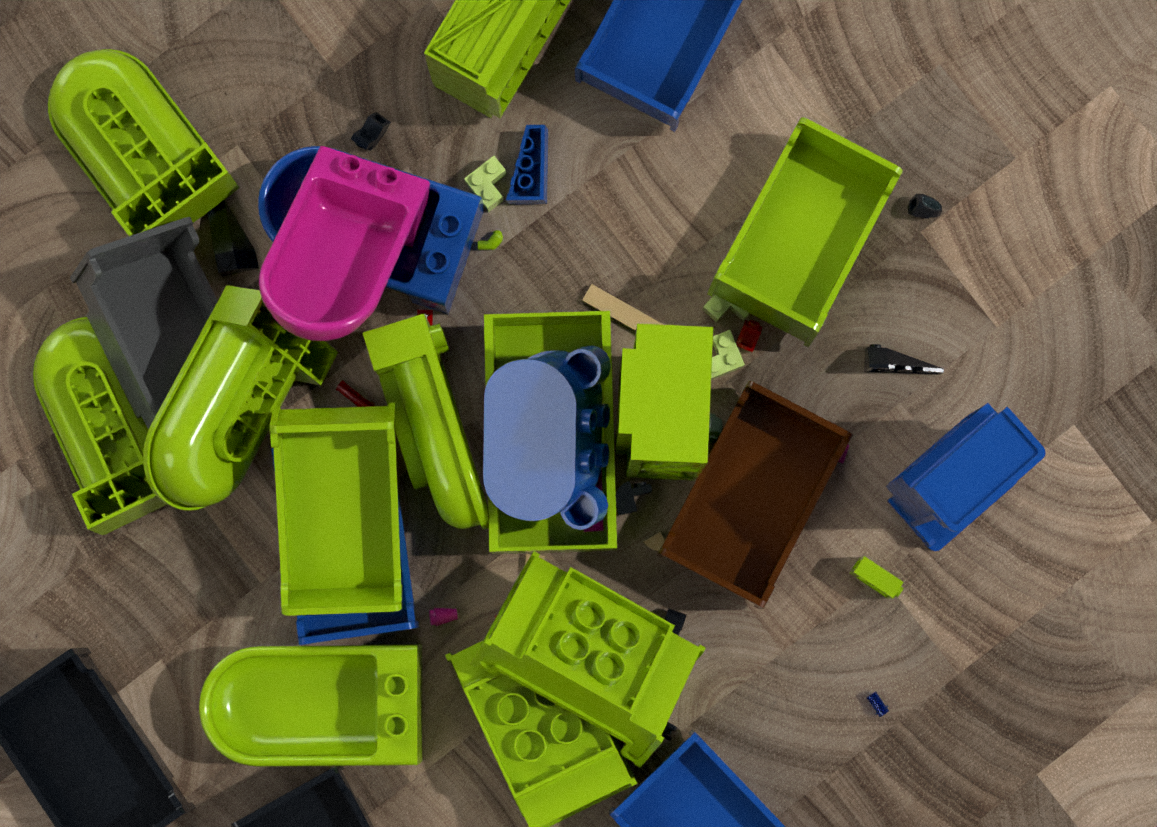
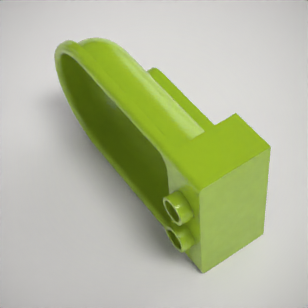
[48,49,239,236]
[143,285,338,510]
[363,314,489,530]
[33,317,167,535]
[199,644,422,767]

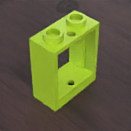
[849,556,904,599]

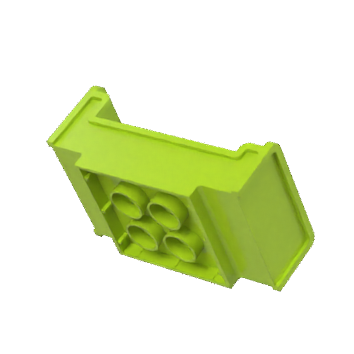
[707,117,903,348]
[270,402,403,616]
[471,551,706,767]
[445,641,638,827]

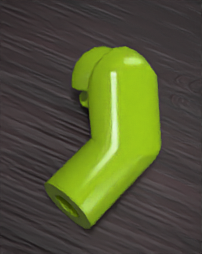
[478,230,503,250]

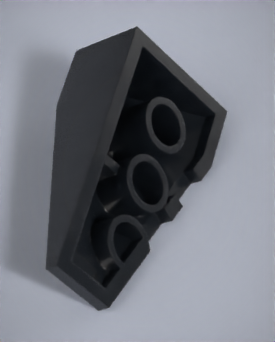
[207,200,259,277]
[864,344,944,375]

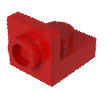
[736,320,763,352]

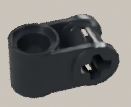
[665,608,687,636]

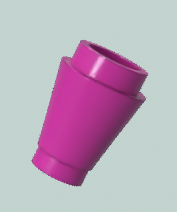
[429,607,458,626]

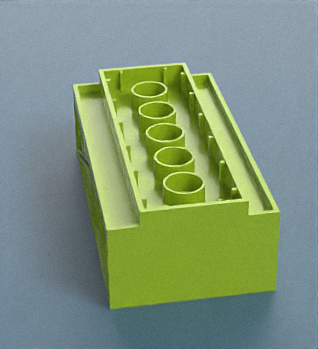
[424,0,571,119]
[484,311,617,554]
[615,323,713,481]

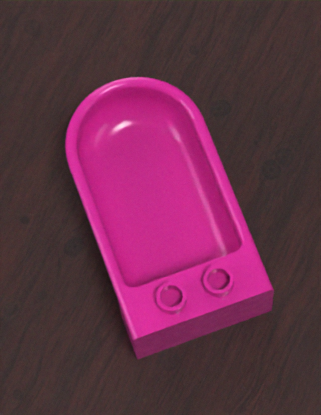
[259,146,430,341]

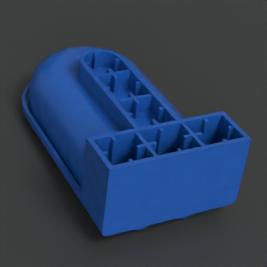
[258,146,485,315]

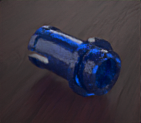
[866,691,889,717]

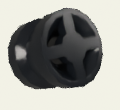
[661,722,678,741]

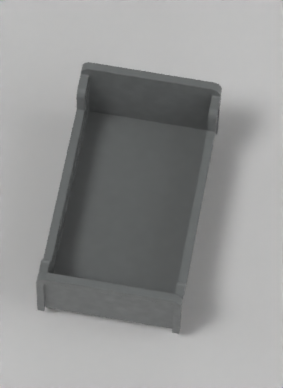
[70,217,218,430]

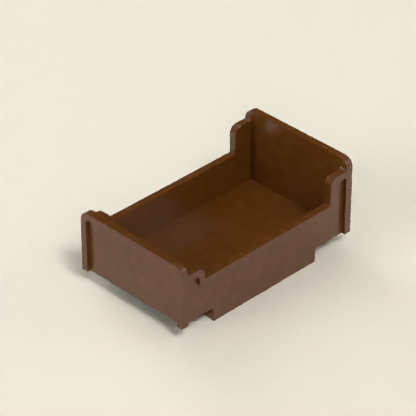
[657,381,853,609]

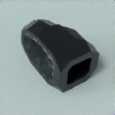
[908,194,942,219]

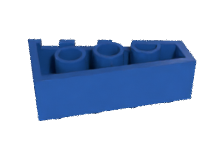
[506,125,548,205]

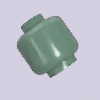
[708,413,723,443]

